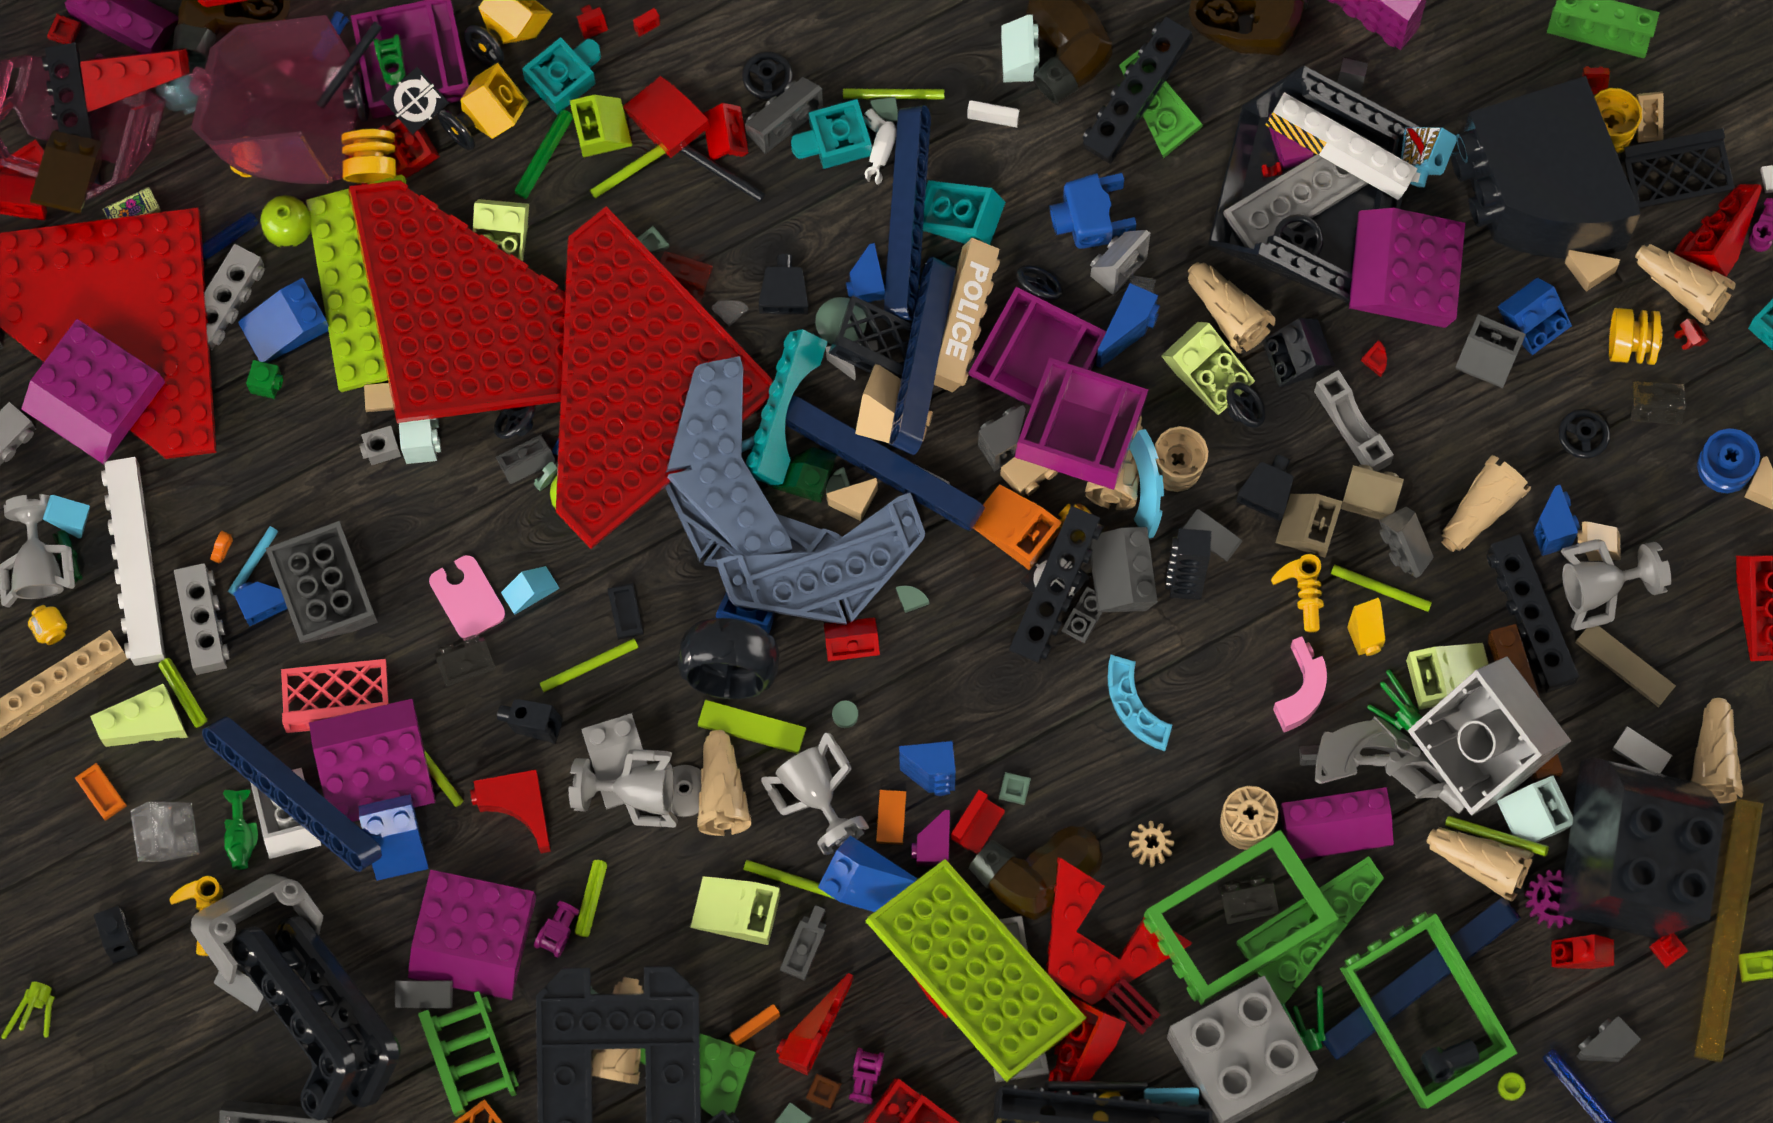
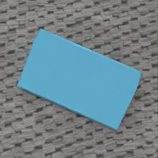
[1144,1088,1199,1107]

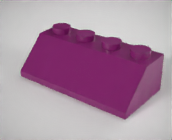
[65,0,178,53]
[1280,787,1394,860]

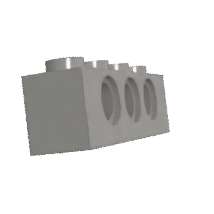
[204,244,265,350]
[174,563,230,675]

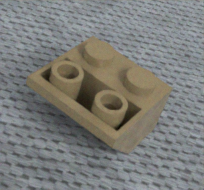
[1341,465,1404,520]
[1275,494,1343,558]

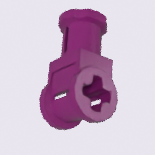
[1749,198,1773,252]
[534,901,580,958]
[849,1048,884,1104]

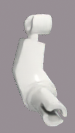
[863,109,897,185]

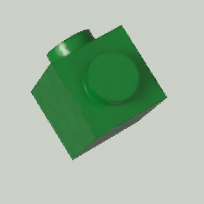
[246,360,283,399]

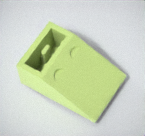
[473,199,529,261]
[1161,322,1255,415]
[1406,643,1488,710]
[691,876,780,945]

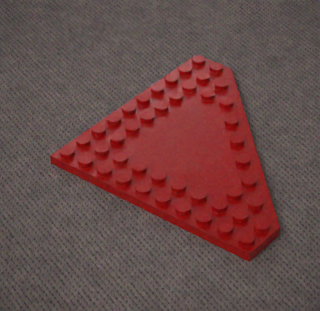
[348,180,565,423]
[556,206,774,549]
[0,208,217,459]

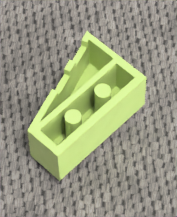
[90,684,188,747]

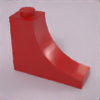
[470,770,551,853]

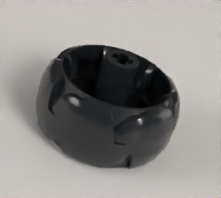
[678,618,780,699]

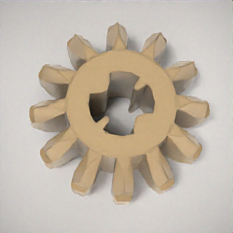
[1129,821,1174,867]

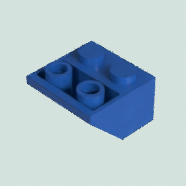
[1498,277,1572,355]
[1533,485,1580,556]

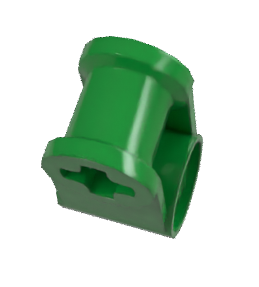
[373,34,406,86]

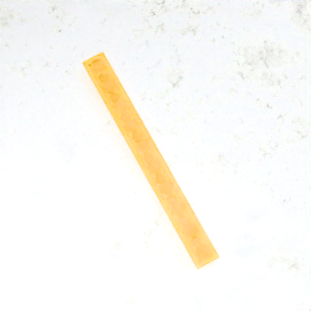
[1694,798,1763,1062]

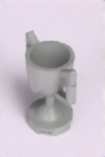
[0,494,75,607]
[1561,539,1671,630]
[761,733,869,855]
[569,749,678,827]

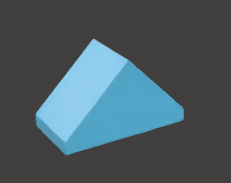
[43,495,90,538]
[501,566,559,615]

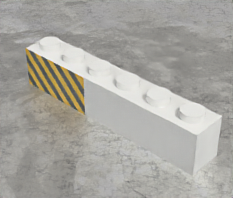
[1266,92,1418,200]

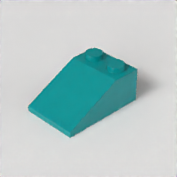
[923,180,1005,245]

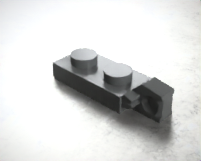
[780,905,827,981]

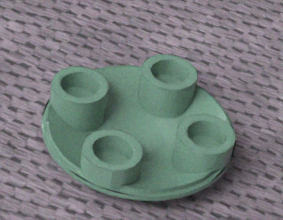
[815,297,867,344]

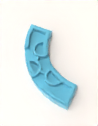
[1129,429,1164,538]
[1107,655,1172,751]

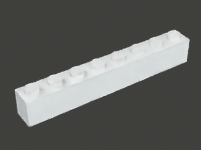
[101,457,166,666]

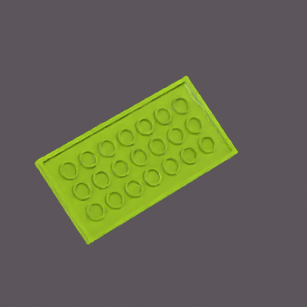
[306,174,406,392]
[866,859,1086,1082]

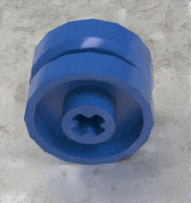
[1697,428,1760,494]

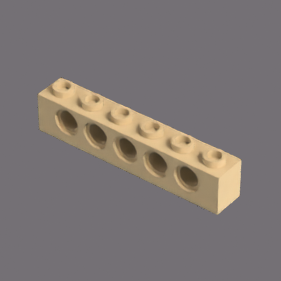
[0,630,128,739]

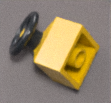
[464,0,552,67]
[437,63,529,150]

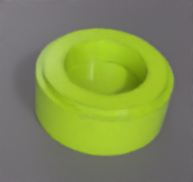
[1497,1072,1525,1101]

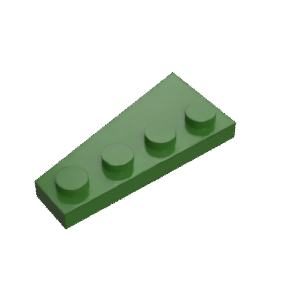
[1119,50,1203,158]

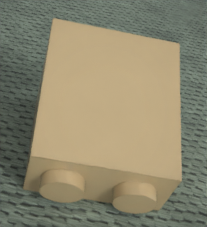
[855,364,933,443]

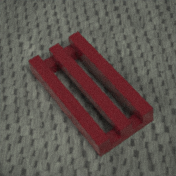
[1103,978,1160,1034]

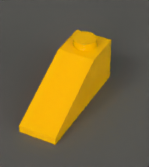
[1347,598,1385,656]

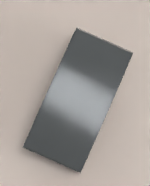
[1183,509,1242,562]
[1061,587,1103,644]
[395,980,453,1008]

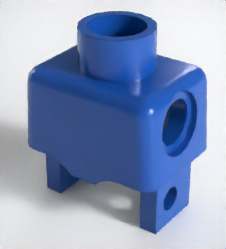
[1050,173,1136,249]

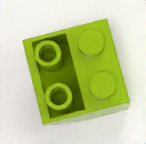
[570,95,632,157]

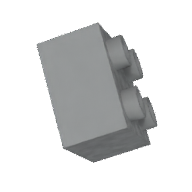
[1408,657,1571,815]
[1167,976,1318,1123]

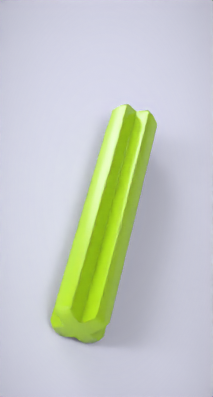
[158,658,207,728]
[575,860,607,937]

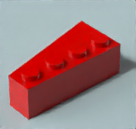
[80,49,190,112]

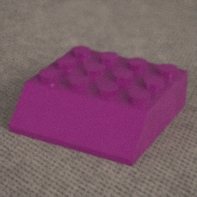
[351,0,469,119]
[1327,0,1426,50]
[1349,208,1465,328]
[968,287,1106,406]
[22,319,165,465]
[1015,358,1148,490]
[309,699,436,822]
[408,870,536,1000]

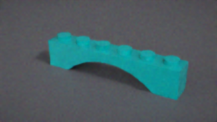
[746,329,828,486]

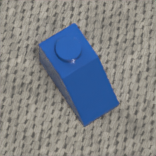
[846,243,885,302]
[233,582,288,627]

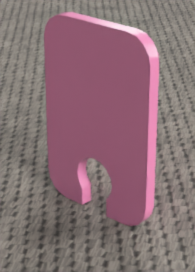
[429,556,505,640]

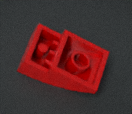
[623,76,709,158]
[345,119,440,185]
[863,1079,959,1123]

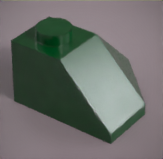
[772,447,837,503]

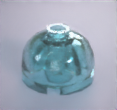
[155,70,208,115]

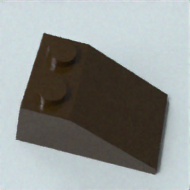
[30,130,103,214]

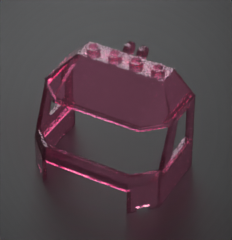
[0,53,166,200]

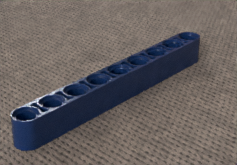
[884,105,931,321]
[889,257,956,455]
[785,395,985,531]
[202,717,382,872]
[1322,897,1521,1060]

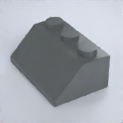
[745,77,823,154]
[1090,527,1157,612]

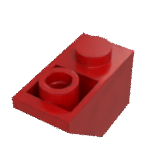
[1551,934,1614,969]

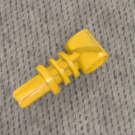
[1271,554,1324,632]
[169,876,223,956]

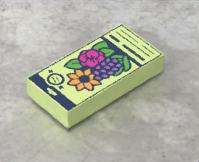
[103,187,161,219]

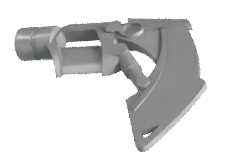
[1315,716,1465,814]

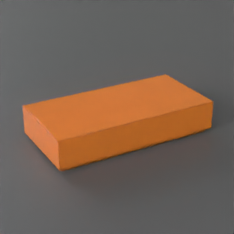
[75,763,127,821]
[876,790,906,845]
[730,1005,780,1046]

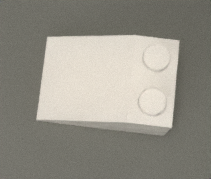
[250,768,321,859]

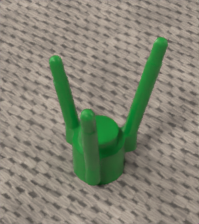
[1367,669,1422,732]
[1281,986,1326,1052]

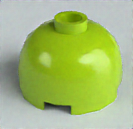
[260,195,311,247]

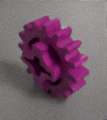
[1525,870,1573,928]

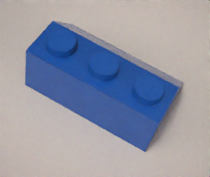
[899,741,956,796]

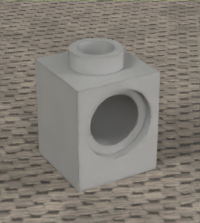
[359,425,401,466]

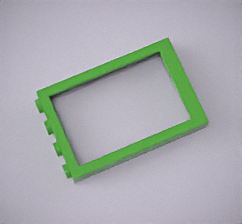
[1143,830,1339,1006]
[1340,912,1517,1109]

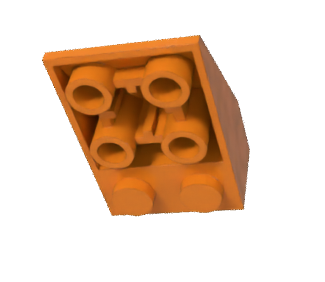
[973,484,1062,570]

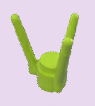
[1,982,55,1039]

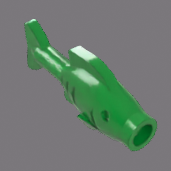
[223,790,258,870]

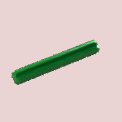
[515,109,573,199]

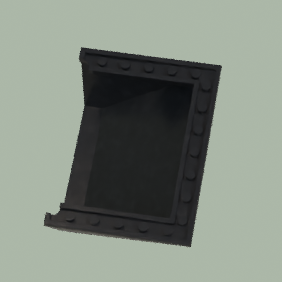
[1208,66,1419,303]

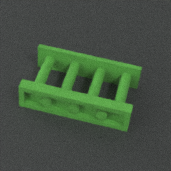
[1547,0,1660,59]
[418,991,519,1117]

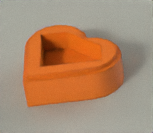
[210,531,233,563]

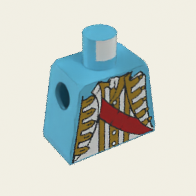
[1401,127,1457,187]

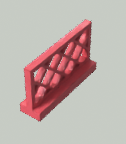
[281,659,389,733]

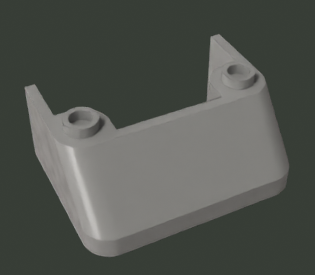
[191,874,323,985]

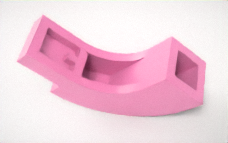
[1273,636,1327,732]

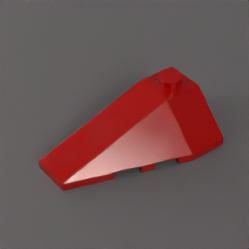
[1049,997,1126,1107]

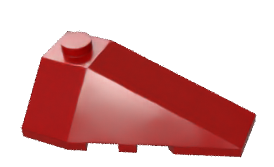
[1674,184,1762,277]
[1736,555,1773,661]
[776,973,854,1076]

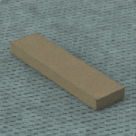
[1575,626,1676,707]

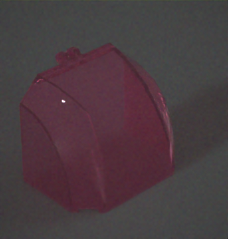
[189,15,358,184]

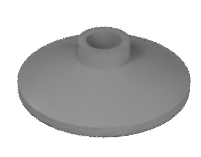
[671,765,701,817]

